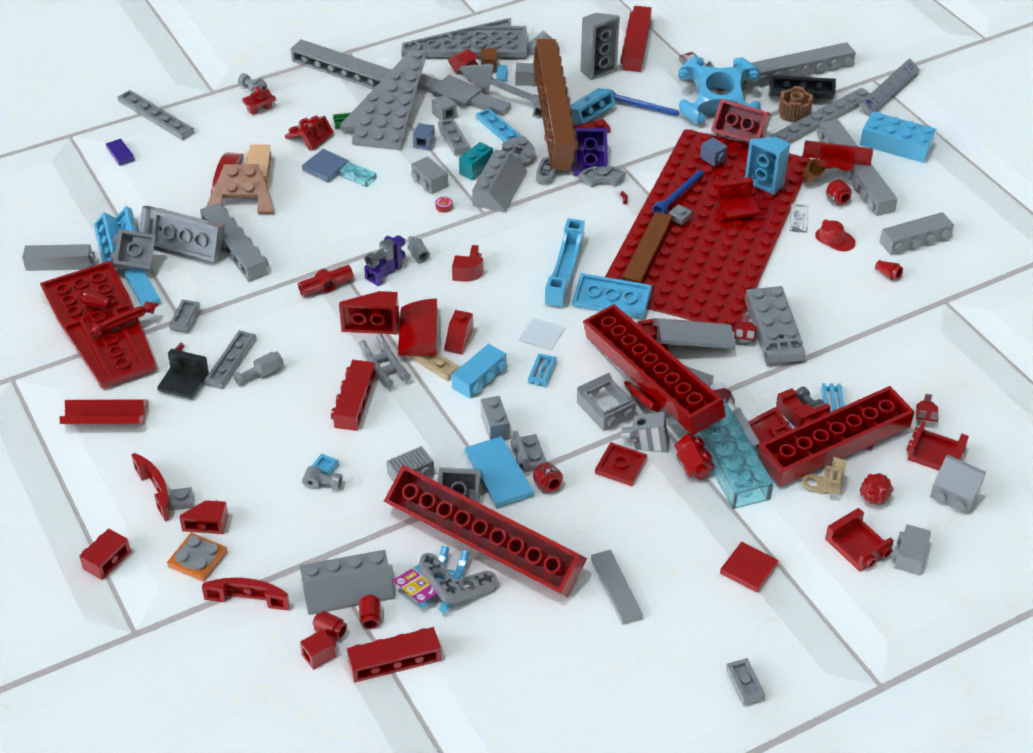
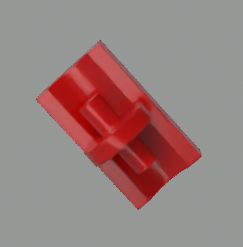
[242,86,276,115]

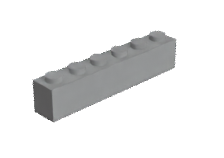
[200,202,269,282]

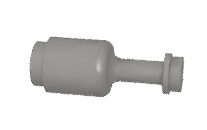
[233,351,284,385]

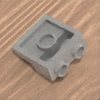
[110,229,156,271]

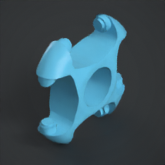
[678,56,761,125]

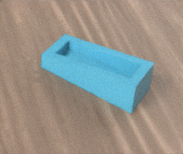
[496,65,507,82]

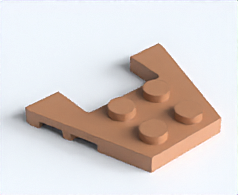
[206,164,274,214]

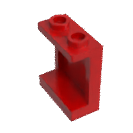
[906,421,969,471]
[825,507,894,572]

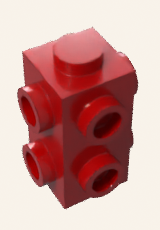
[674,433,715,480]

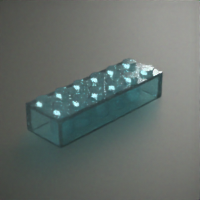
[693,398,773,509]

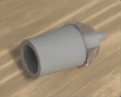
[406,236,430,262]

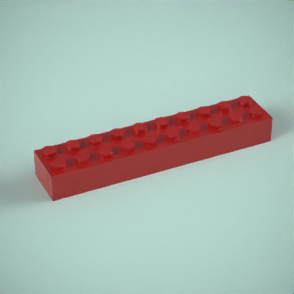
[583,304,726,435]
[383,465,587,597]

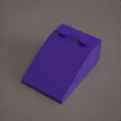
[573,128,608,176]

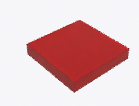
[595,442,648,487]
[720,541,779,593]

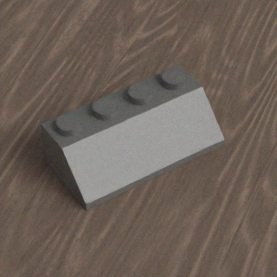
[580,13,620,80]
[472,149,527,213]
[299,550,394,615]

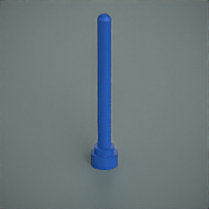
[612,90,679,116]
[652,170,704,214]

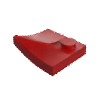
[740,407,792,449]

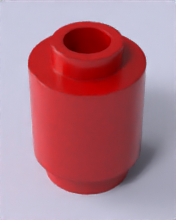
[359,595,381,629]
[313,611,347,640]

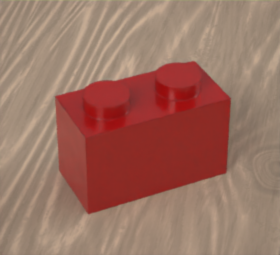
[79,528,131,580]

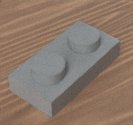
[726,658,765,705]

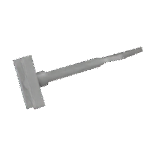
[459,64,541,118]

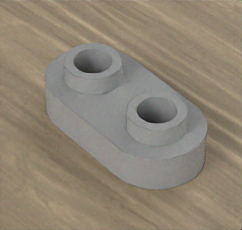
[536,157,556,183]

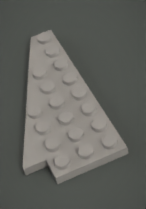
[401,18,527,58]
[340,49,427,150]

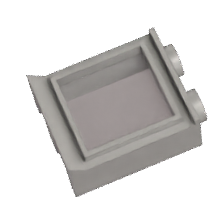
[577,373,637,431]

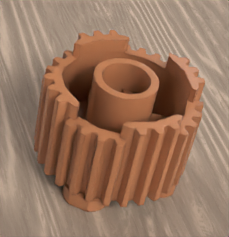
[778,86,813,121]

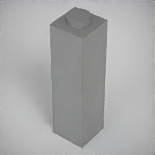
[22,244,96,271]

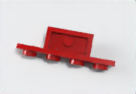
[803,140,873,171]

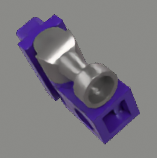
[364,235,406,286]

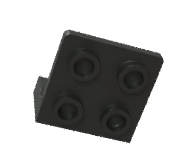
[157,348,209,399]

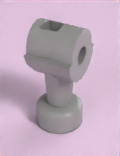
[238,73,268,93]
[302,465,343,490]

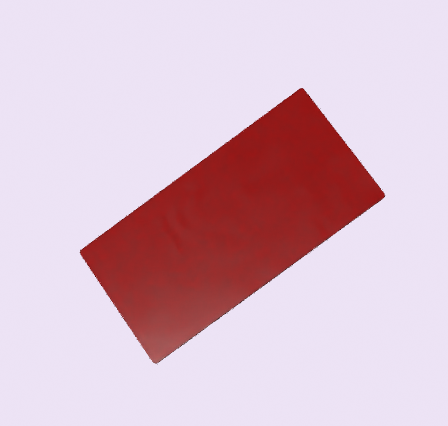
[605,129,812,332]

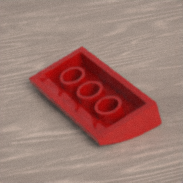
[398,298,438,356]

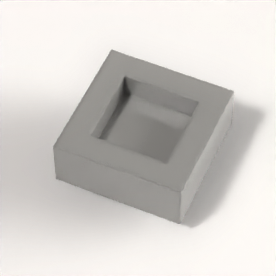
[668,204,693,225]
[171,487,193,510]

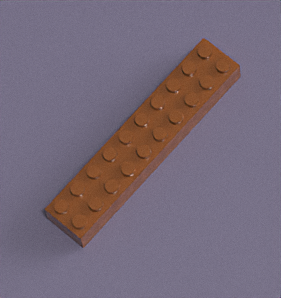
[533,39,578,170]

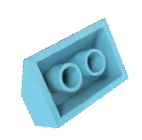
[745,137,790,195]

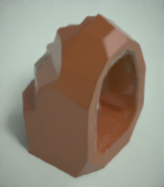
[803,159,826,182]

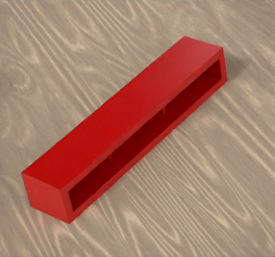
[620,6,652,72]

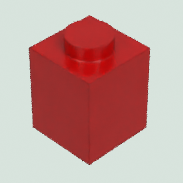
[300,629,337,670]

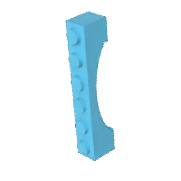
[545,218,585,307]

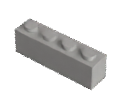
[879,212,954,255]

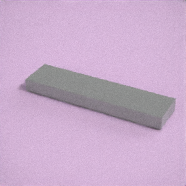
[205,330,256,390]
[591,549,643,625]

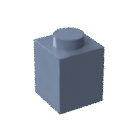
[413,123,435,150]
[700,137,728,167]

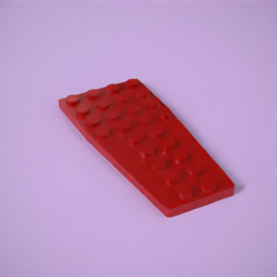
[40,261,156,388]

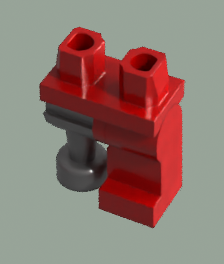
[776,386,831,427]

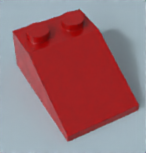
[339,291,400,335]

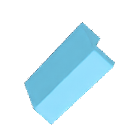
[94,206,138,268]

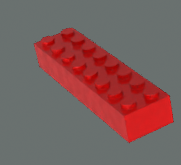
[757,386,915,487]

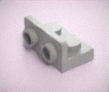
[510,430,547,473]

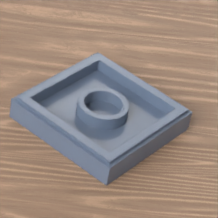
[302,148,350,182]

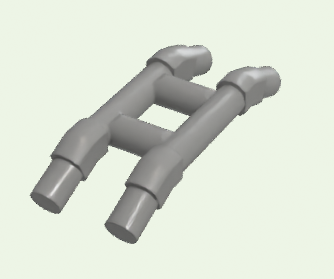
[358,333,411,387]

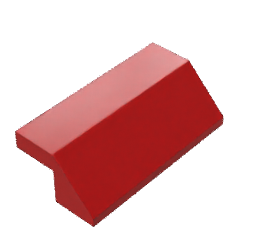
[59,399,148,424]

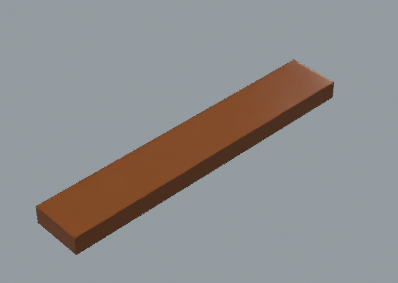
[623,212,672,283]

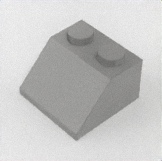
[930,454,986,514]
[438,467,482,503]

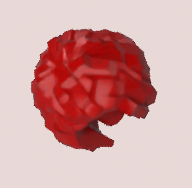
[859,473,894,505]

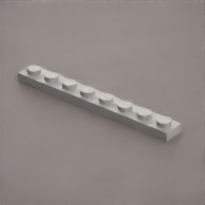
[770,87,870,144]

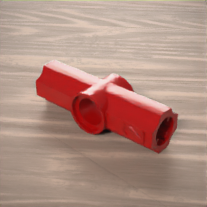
[297,264,354,297]

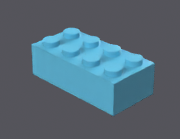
[860,111,937,163]

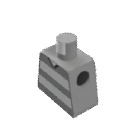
[622,412,669,452]

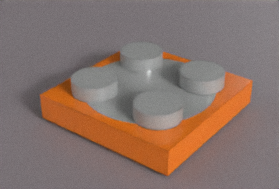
[167,532,227,582]

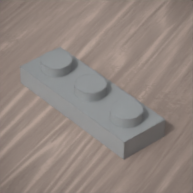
[438,118,470,155]

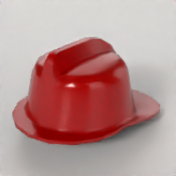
[815,219,855,252]

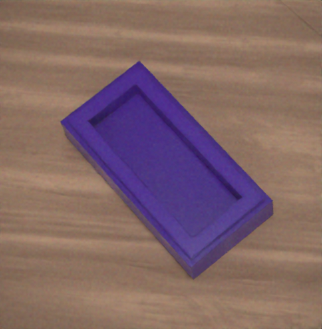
[105,138,135,166]

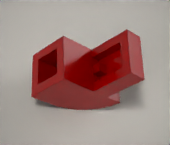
[448,49,478,82]
[452,245,484,282]

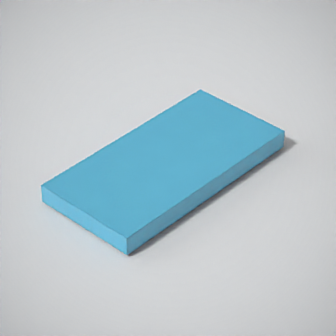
[572,273,652,319]
[465,436,534,508]

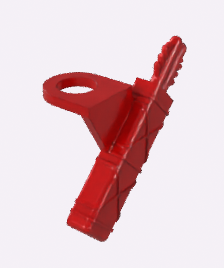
[624,381,662,412]

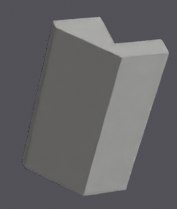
[653,318,735,349]

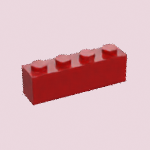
[331,359,376,431]
[346,627,441,683]

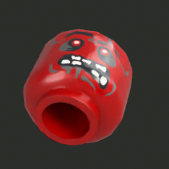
[826,179,852,205]
[533,462,563,492]

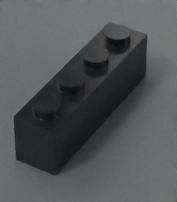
[768,75,836,99]

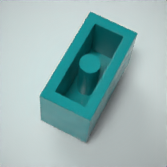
[459,142,493,181]

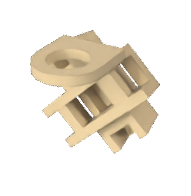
[802,457,847,494]

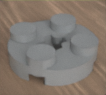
[502,136,535,167]

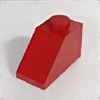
[444,310,473,355]
[179,500,229,534]

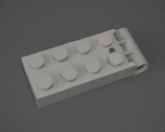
[139,206,225,262]
[745,286,806,365]

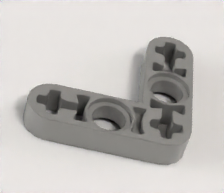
[419,553,498,604]

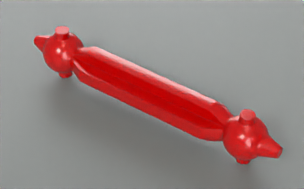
[89,301,159,336]

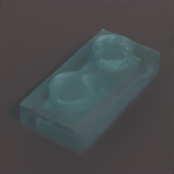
[339,162,377,187]

